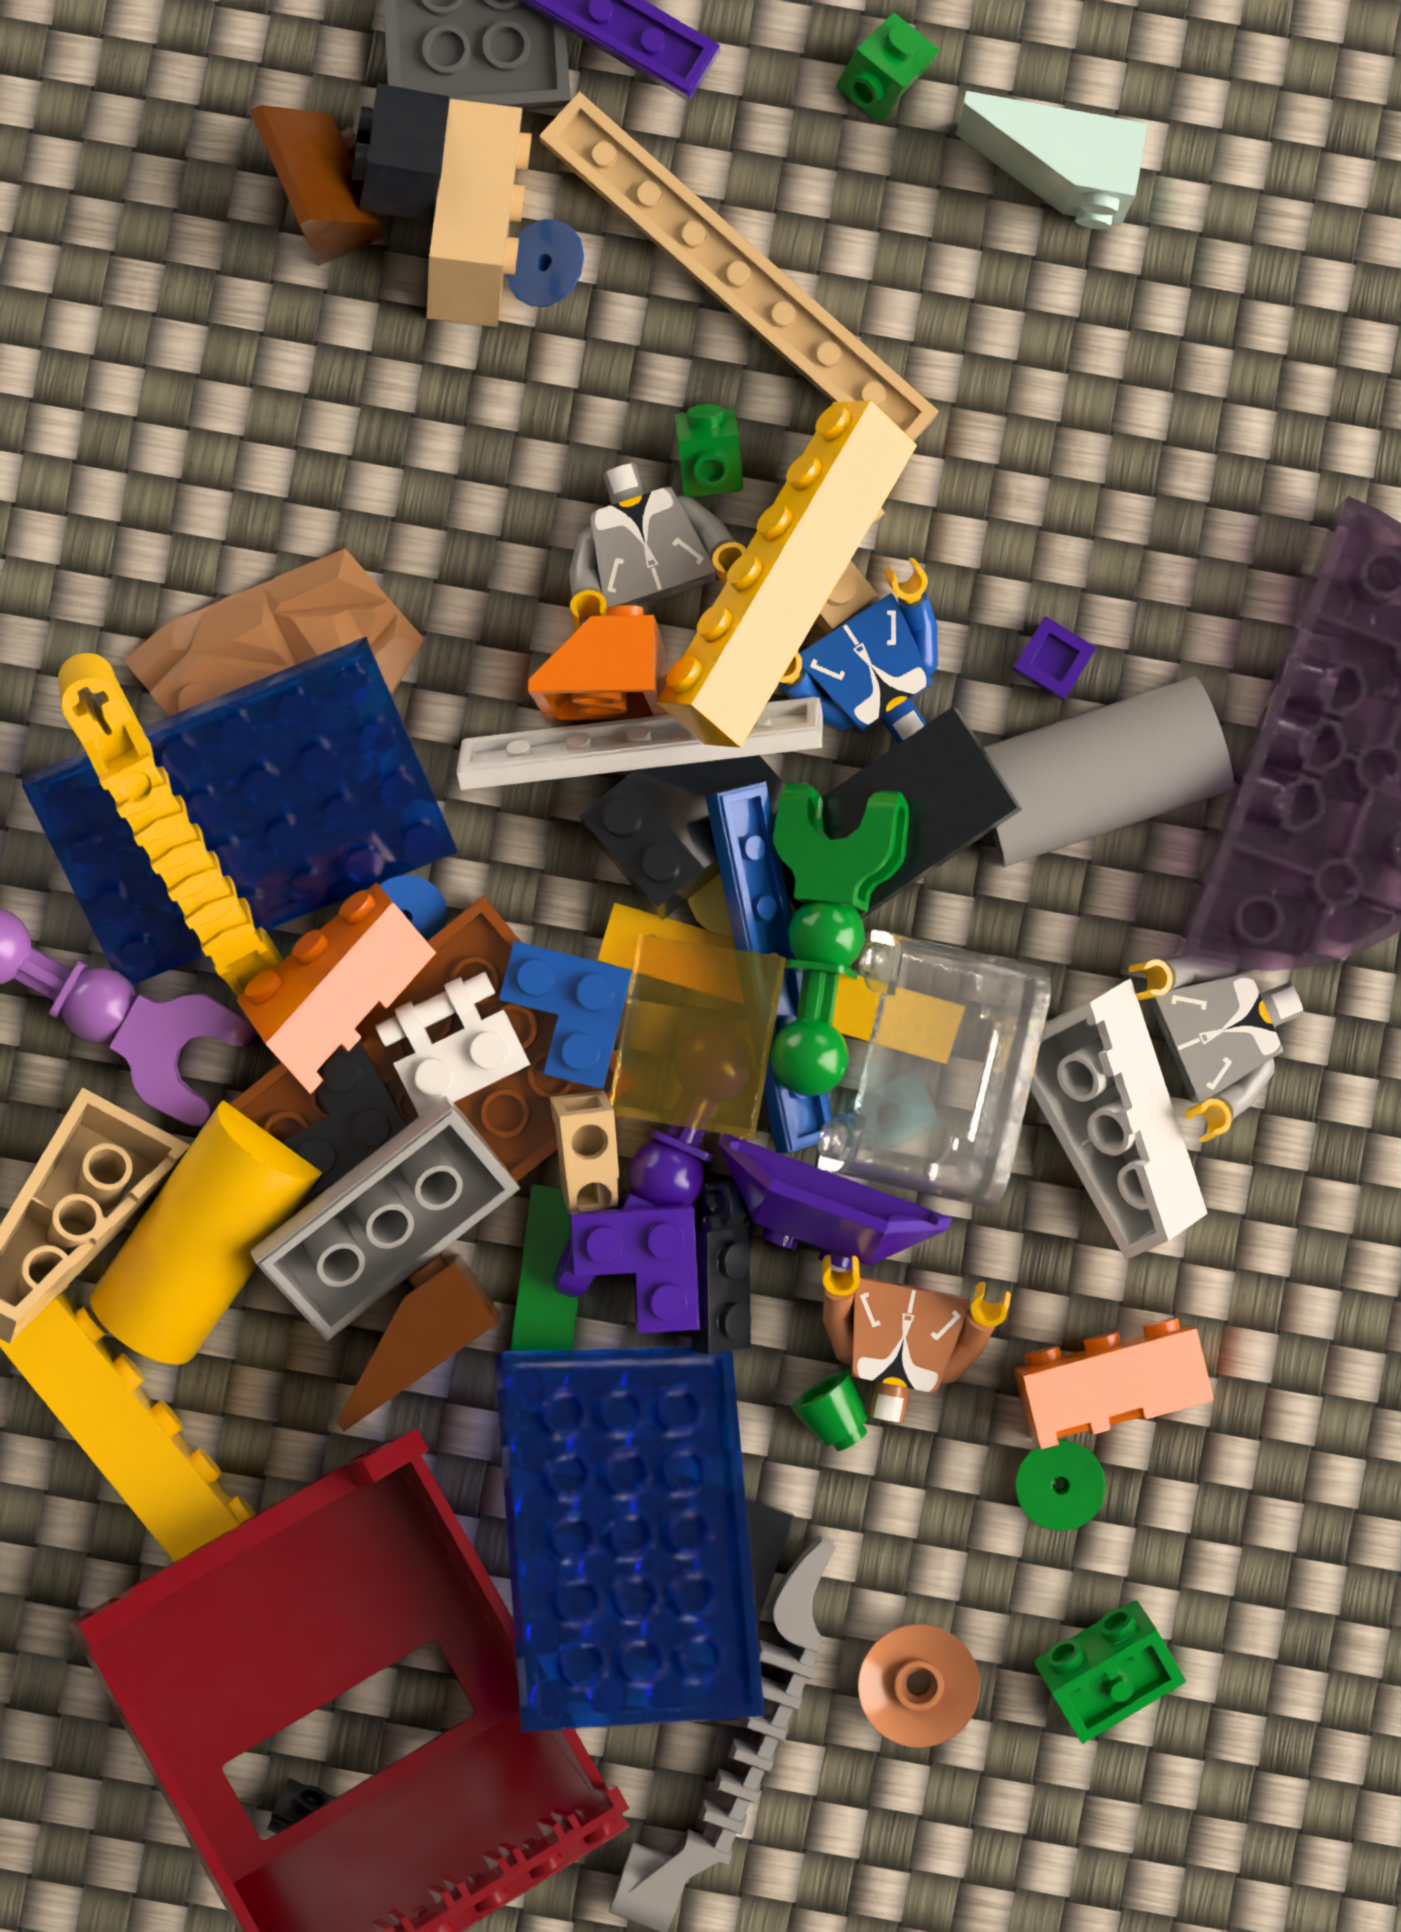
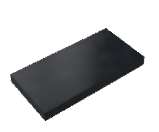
[781,706,1022,920]

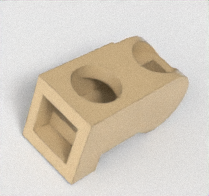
[550,1090,619,1214]

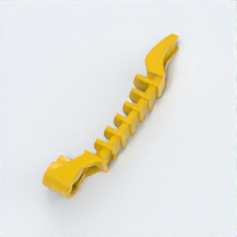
[58,653,283,998]

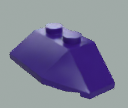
[718,1132,952,1270]

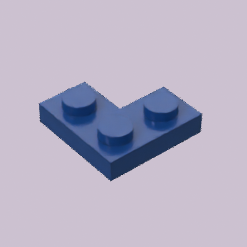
[499,941,633,1089]

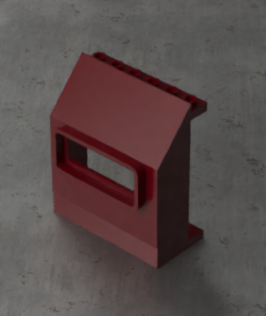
[68,1428,630,1932]

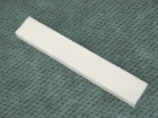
[457,697,823,790]

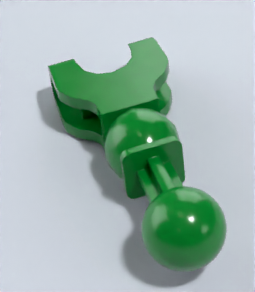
[770,782,909,1097]

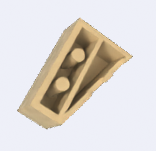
[426,99,532,328]

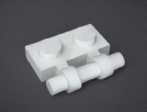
[375,972,531,1116]

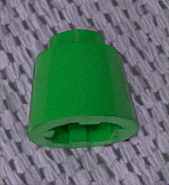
[791,1371,869,1451]

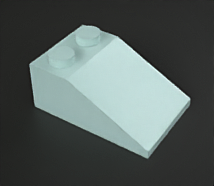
[956,91,1148,229]

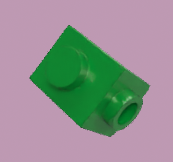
[836,13,940,122]
[674,404,743,497]

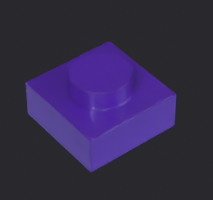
[1012,616,1096,701]

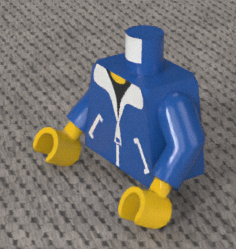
[779,558,939,744]

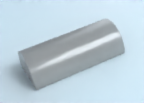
[983,676,1234,867]
[250,1096,520,1341]

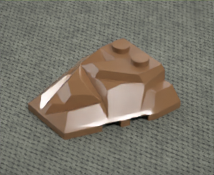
[124,548,425,843]

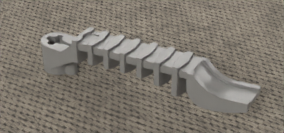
[608,1535,836,1932]

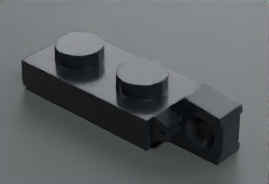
[691,1181,751,1355]

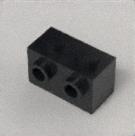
[351,83,449,222]

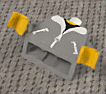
[569,463,746,632]
[1128,955,1304,1142]

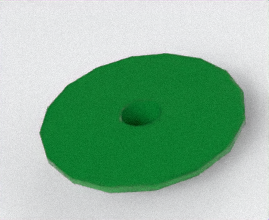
[1015,1440,1106,1531]

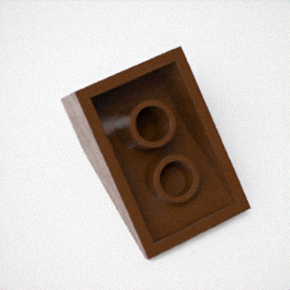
[250,105,388,266]
[337,1253,501,1431]

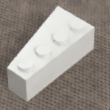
[1007,978,1208,1260]

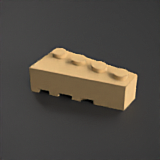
[0,1087,191,1344]

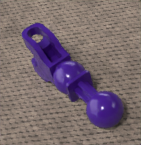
[553,1026,755,1335]

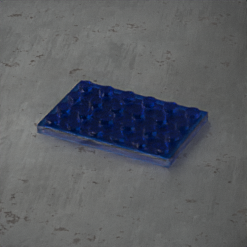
[21,636,458,985]
[494,1347,765,1733]

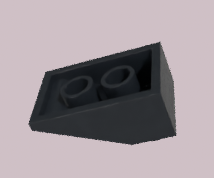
[579,755,786,920]

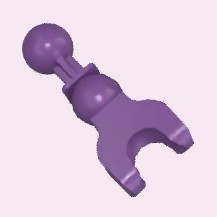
[0,908,257,1126]

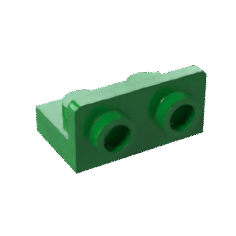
[1034,1601,1186,1744]

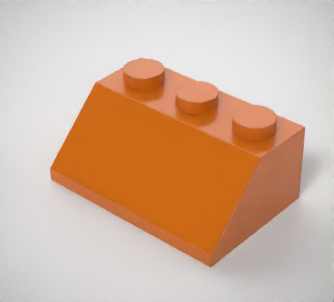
[528,605,667,722]

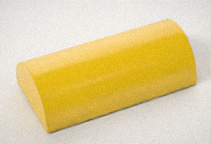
[90,1100,322,1365]

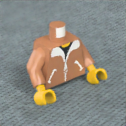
[822,1255,1011,1423]

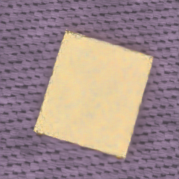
[610,934,786,1140]

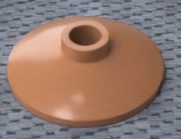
[858,1624,980,1748]

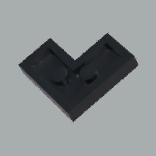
[282,1039,407,1199]

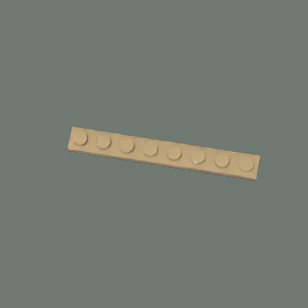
[539,91,939,442]

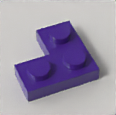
[569,1204,700,1334]

